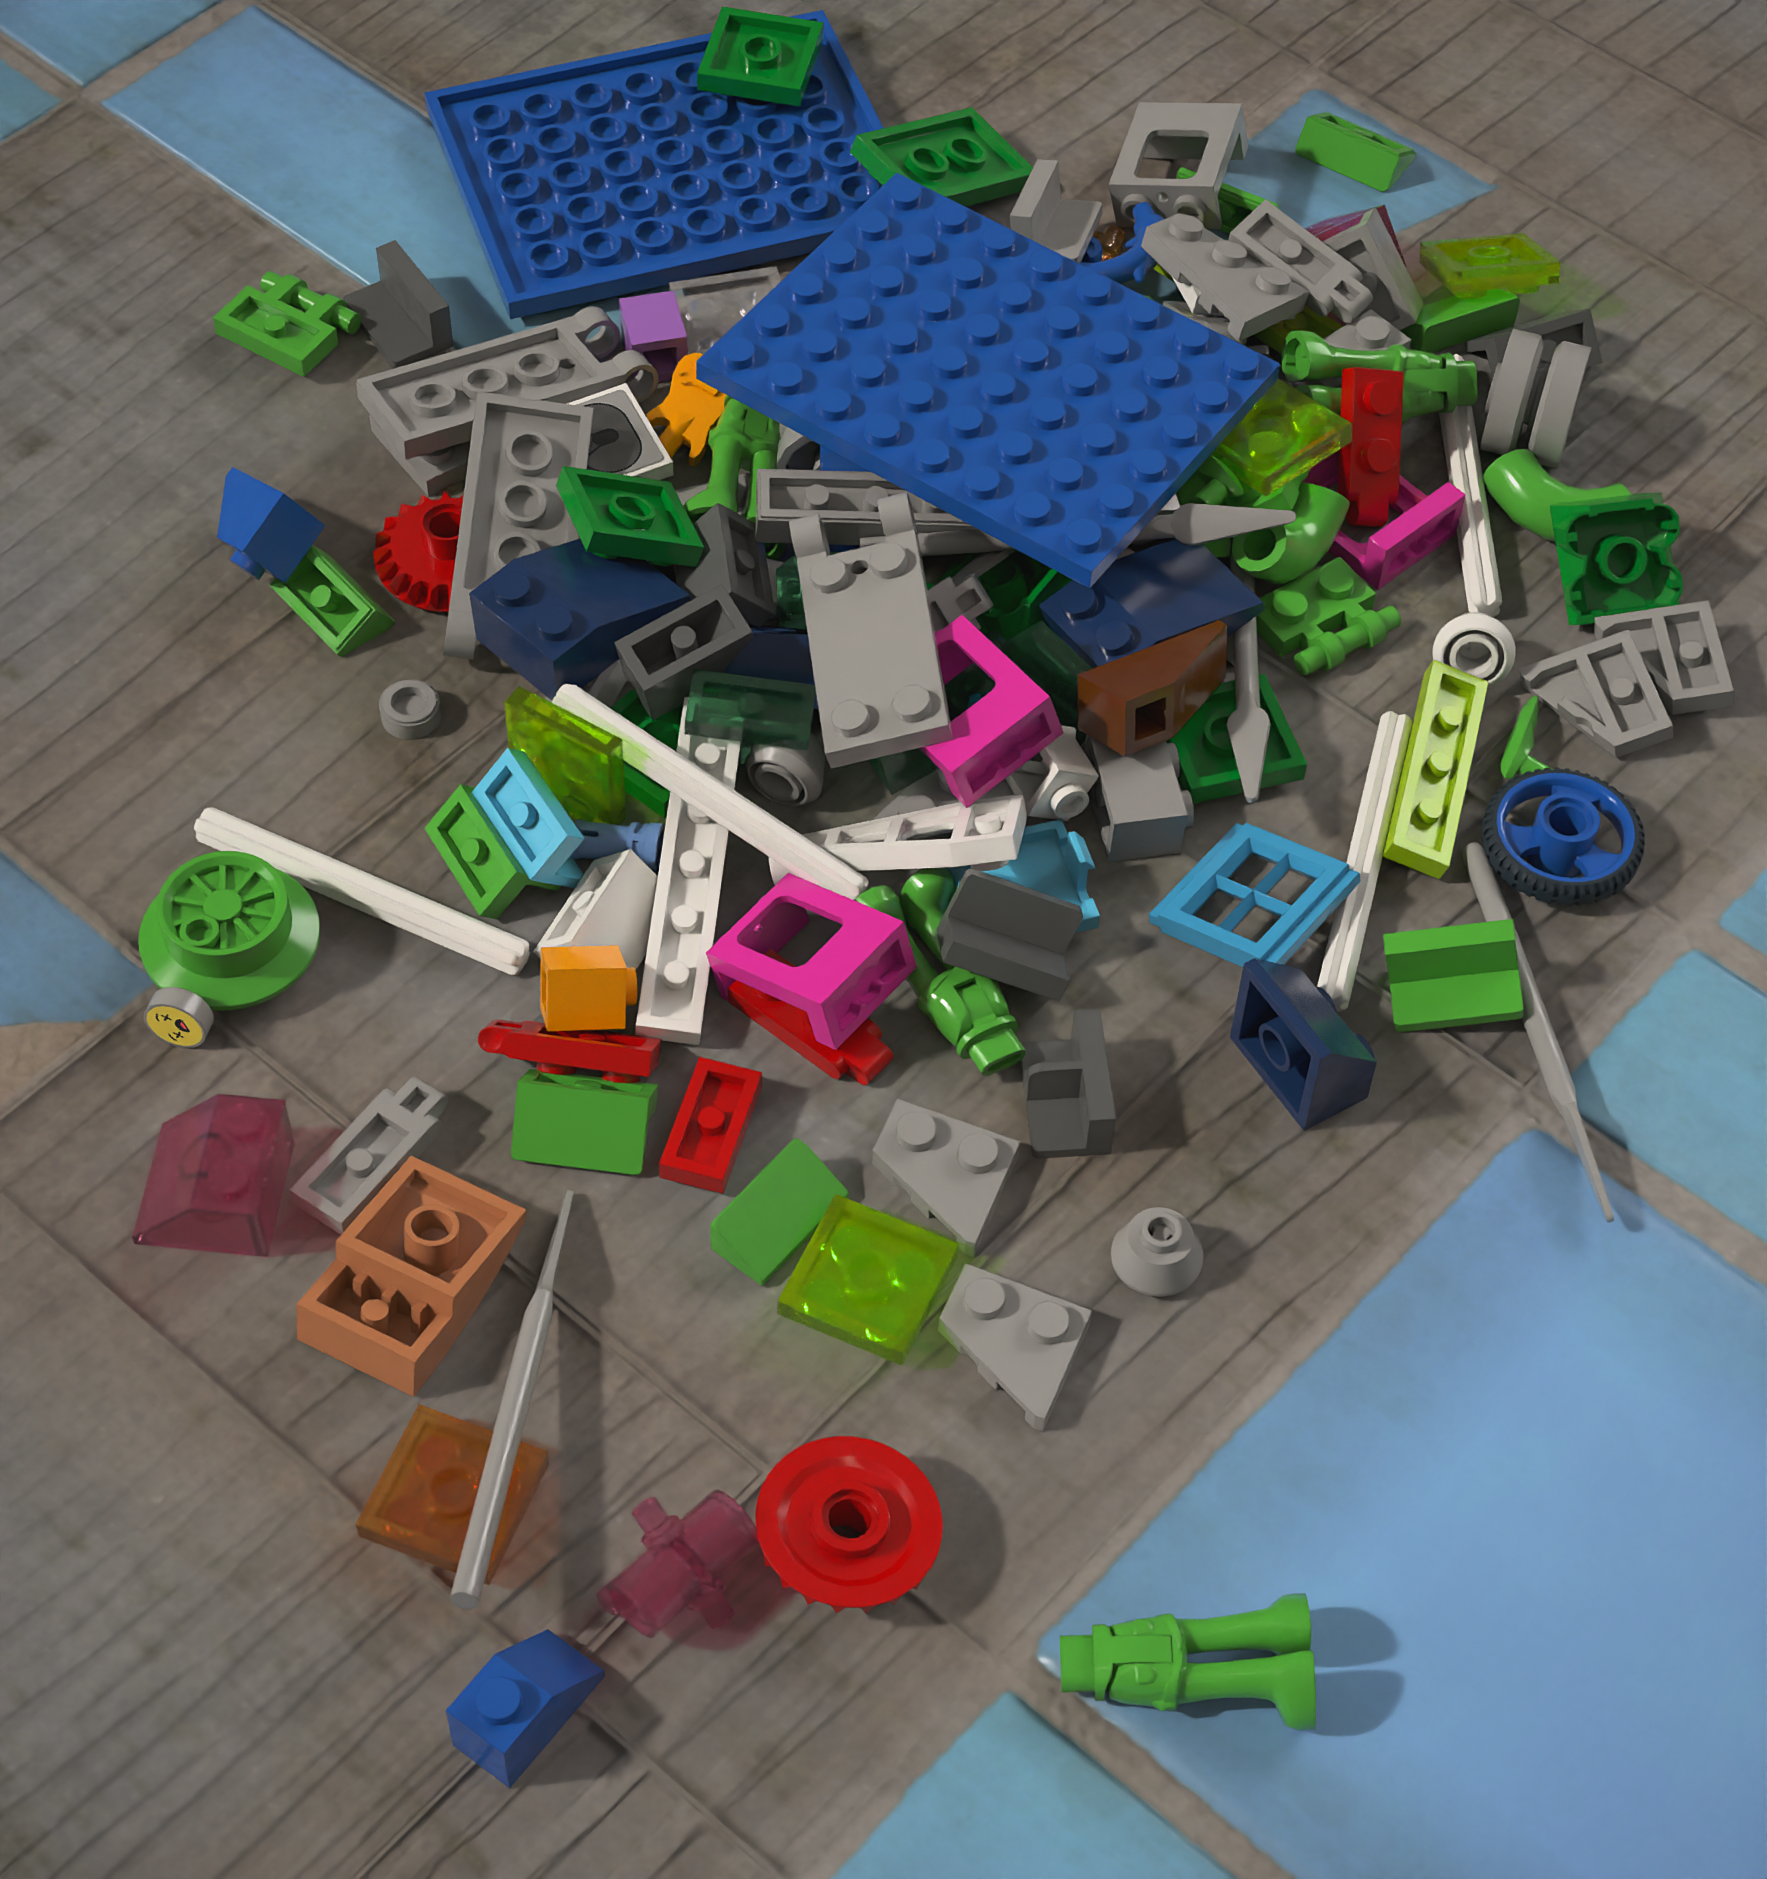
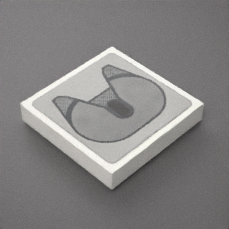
[567,383,674,480]

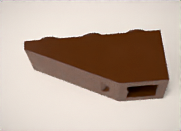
[1078,620,1227,757]

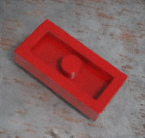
[659,1057,762,1194]

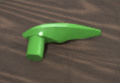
[1192,454,1243,505]
[1500,696,1554,779]

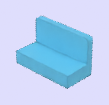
[472,748,584,888]

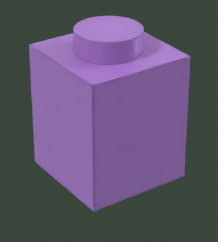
[619,291,688,382]

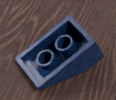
[469,539,691,701]
[1039,539,1265,673]

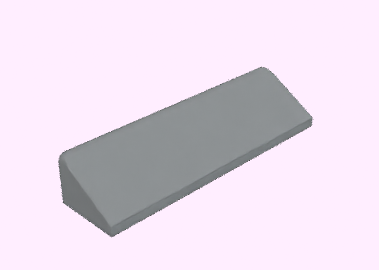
[755,469,977,545]

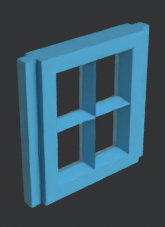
[1148,823,1361,967]

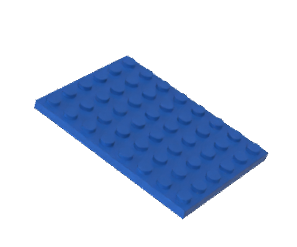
[424,10,883,319]
[696,173,1280,589]

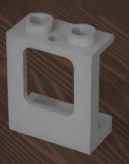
[1108,102,1248,229]

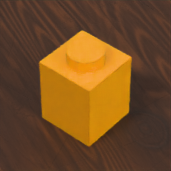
[540,945,637,1031]

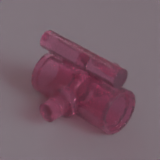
[596,1489,758,1638]

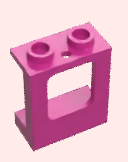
[1302,431,1466,590]
[919,615,1064,808]
[706,873,917,1050]

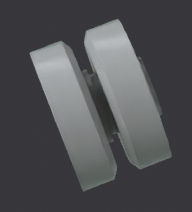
[1480,329,1592,469]

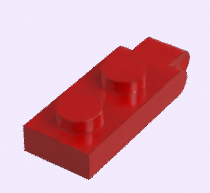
[1338,367,1404,527]
[728,948,894,1085]
[478,1020,662,1083]

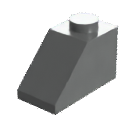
[614,584,753,721]

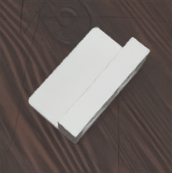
[533,849,658,970]

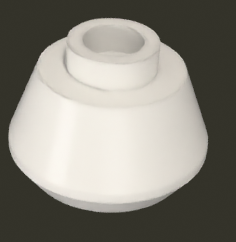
[1433,612,1516,688]

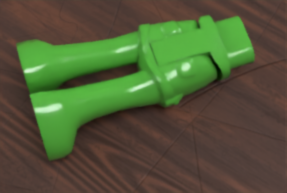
[1281,330,1478,429]
[683,395,786,560]
[854,867,1026,1076]
[1059,1593,1316,1730]

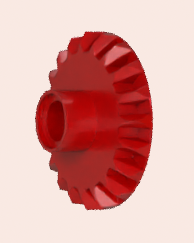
[373,490,464,612]
[755,1436,943,1614]

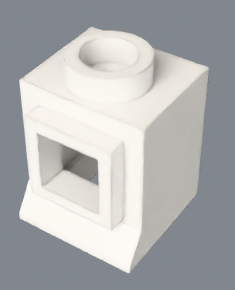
[1005,726,1099,821]

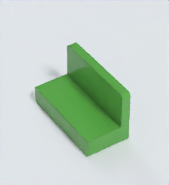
[424,784,561,919]
[1383,919,1524,1032]
[511,1069,659,1175]

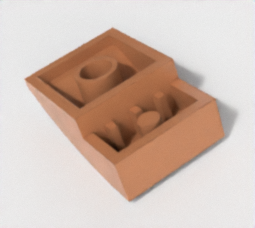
[296,1155,527,1397]

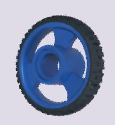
[1481,768,1645,906]

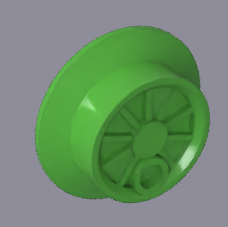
[138,851,320,1011]

